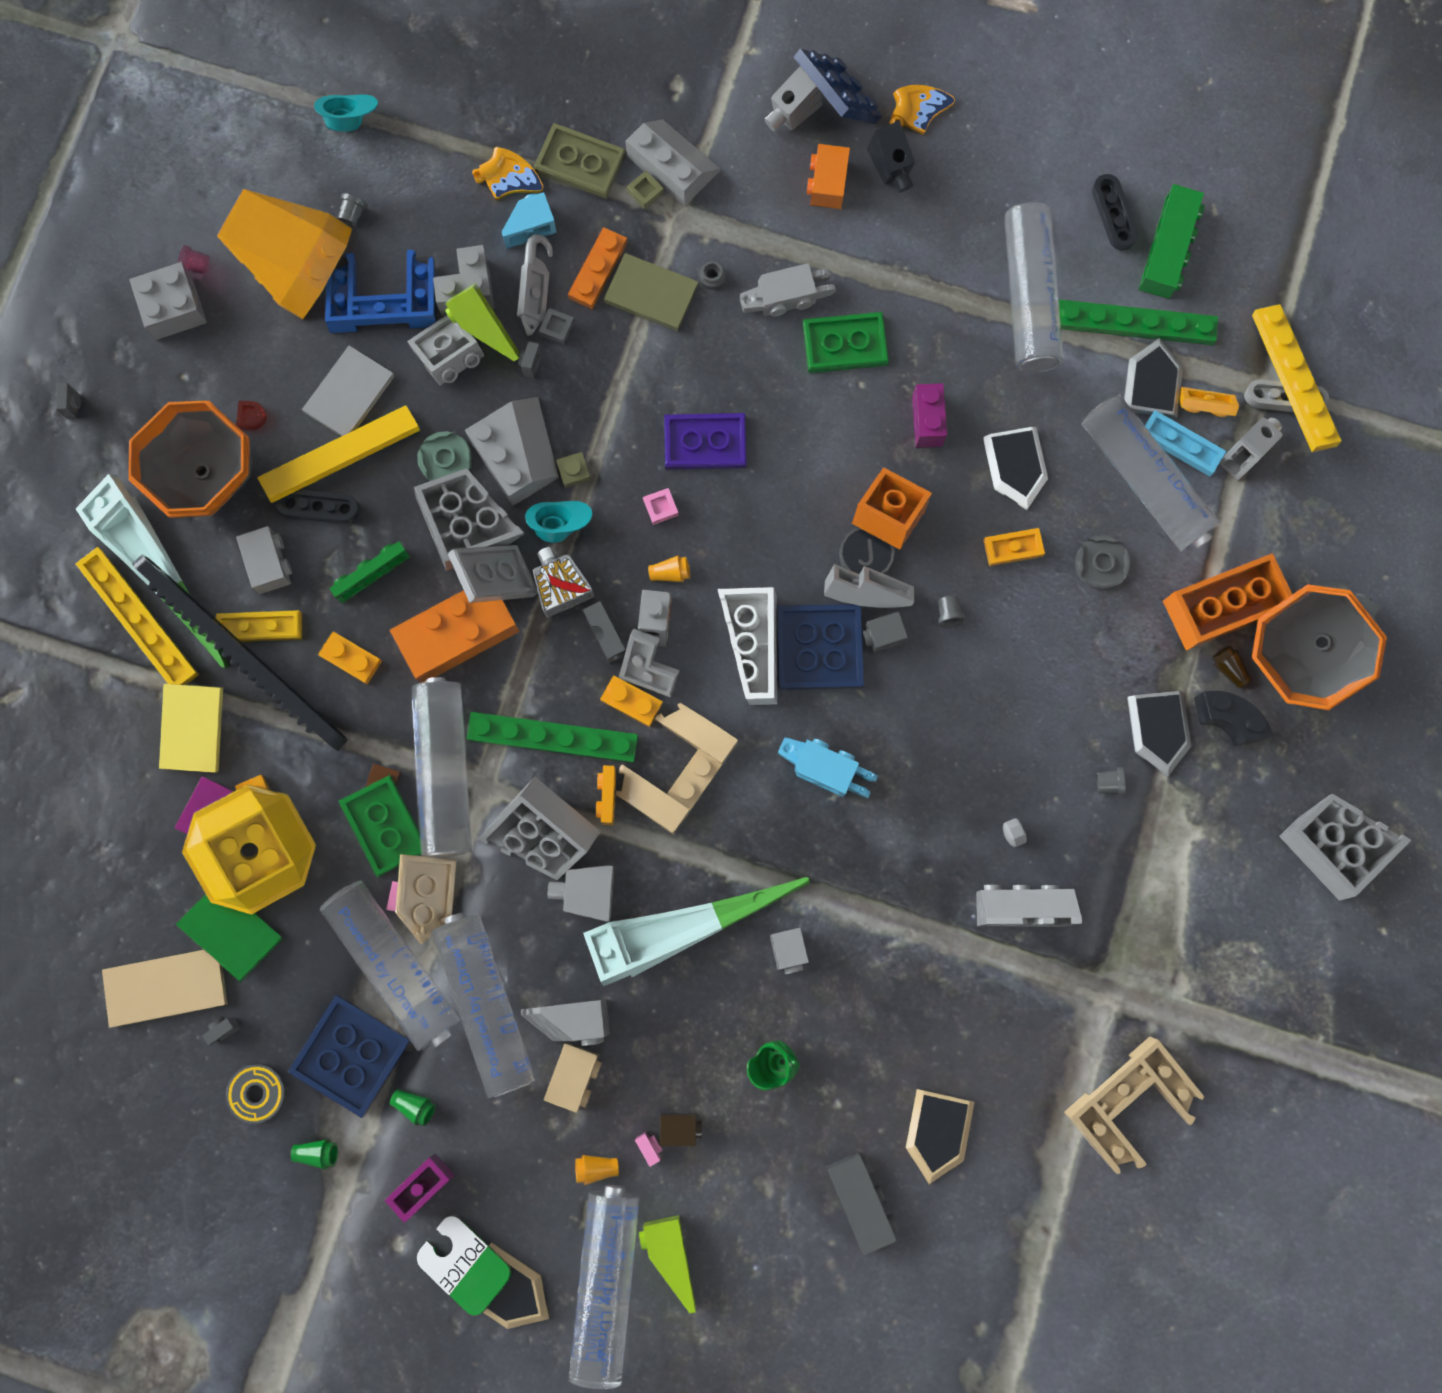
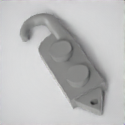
[517,234,553,336]

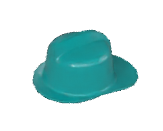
[314,94,378,132]
[525,501,593,543]

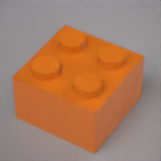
[852,467,932,549]

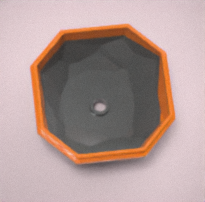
[128,401,252,518]
[1252,584,1387,710]

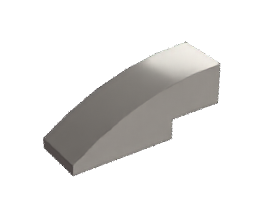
[824,564,914,608]

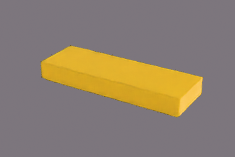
[216,610,302,642]

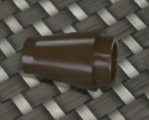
[1212,645,1252,688]

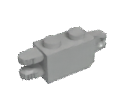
[740,263,836,316]

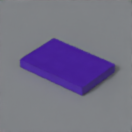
[664,413,747,469]

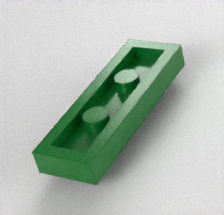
[329,541,410,604]

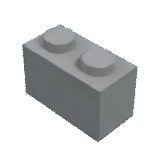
[236,526,292,594]
[770,928,809,974]

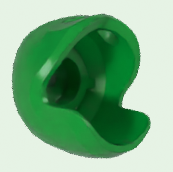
[747,1041,800,1091]

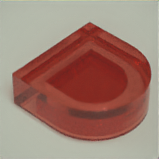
[236,400,267,430]

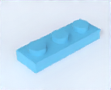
[1139,410,1226,477]

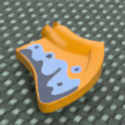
[889,85,955,135]
[472,147,544,201]

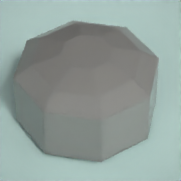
[1003,818,1027,847]

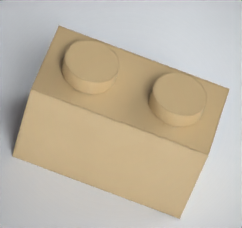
[544,1042,602,1113]

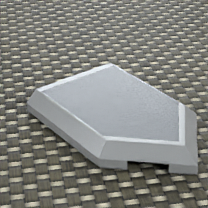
[1123,338,1183,419]
[1127,691,1191,777]

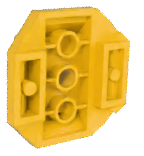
[182,784,316,915]

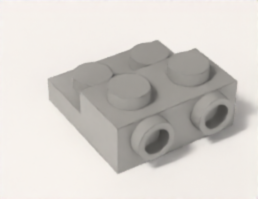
[407,315,484,386]

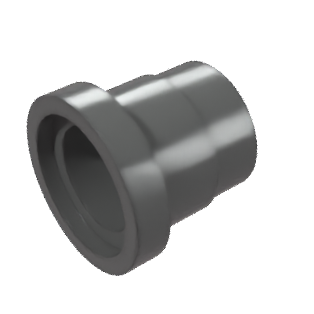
[337,193,368,226]
[938,596,967,628]
[1097,767,1126,796]

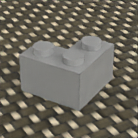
[433,245,495,316]

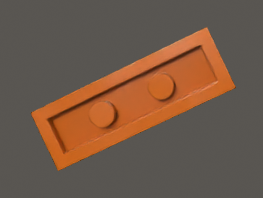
[568,227,628,309]

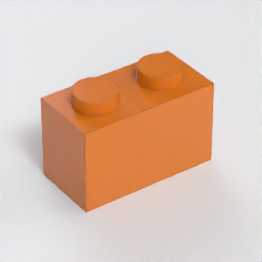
[806,144,850,209]

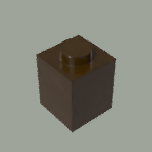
[660,1113,702,1146]

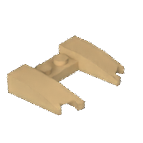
[616,703,738,835]
[1064,1036,1204,1174]

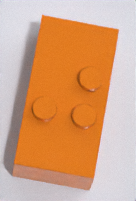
[1163,553,1293,651]
[390,590,520,685]

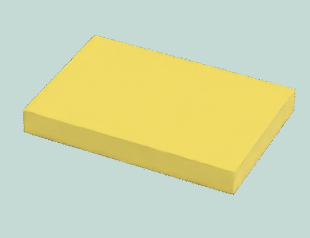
[159,684,223,773]

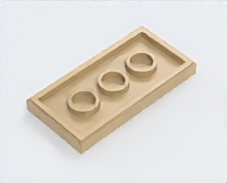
[102,950,228,1028]

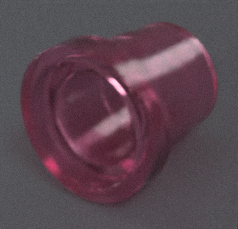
[178,245,209,275]

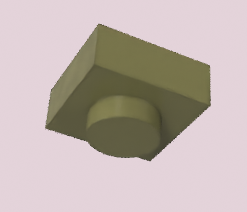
[626,171,664,210]
[556,452,591,488]

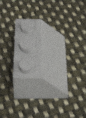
[626,119,720,207]

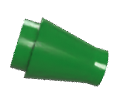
[389,1089,436,1126]
[291,1139,338,1170]

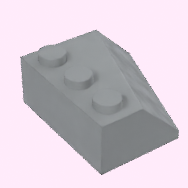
[465,397,559,506]
[414,468,524,572]
[478,777,600,880]
[1279,794,1411,901]
[976,885,1082,927]
[521,999,610,1046]

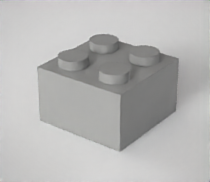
[129,262,207,340]

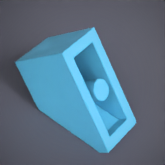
[502,192,557,249]

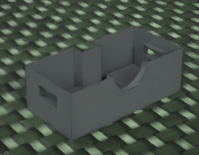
[583,601,626,664]

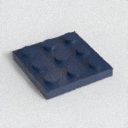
[794,49,882,124]
[777,604,864,690]
[288,995,411,1118]

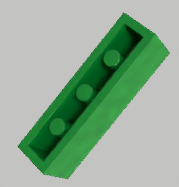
[1138,184,1205,299]

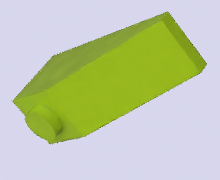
[445,283,520,361]
[639,1215,696,1314]

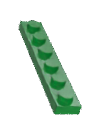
[1054,299,1218,345]
[466,712,638,763]

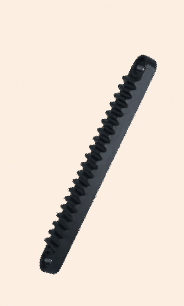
[132,554,348,751]

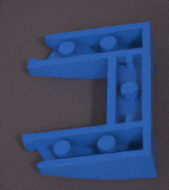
[325,250,437,333]

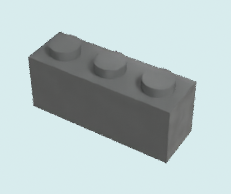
[826,1152,898,1256]

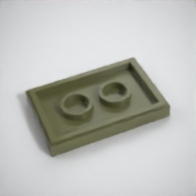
[533,123,627,199]
[604,253,698,332]

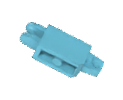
[778,737,878,798]

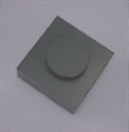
[539,308,575,345]
[518,341,542,379]
[56,383,81,419]
[202,1017,242,1045]

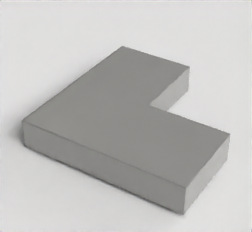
[619,629,680,697]

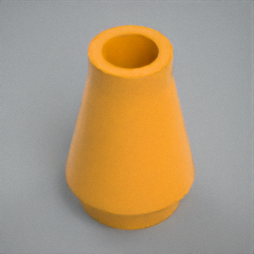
[648,555,690,582]
[575,1155,619,1185]

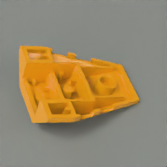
[217,189,352,319]

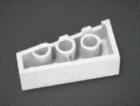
[718,587,777,705]

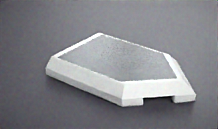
[983,427,1048,510]

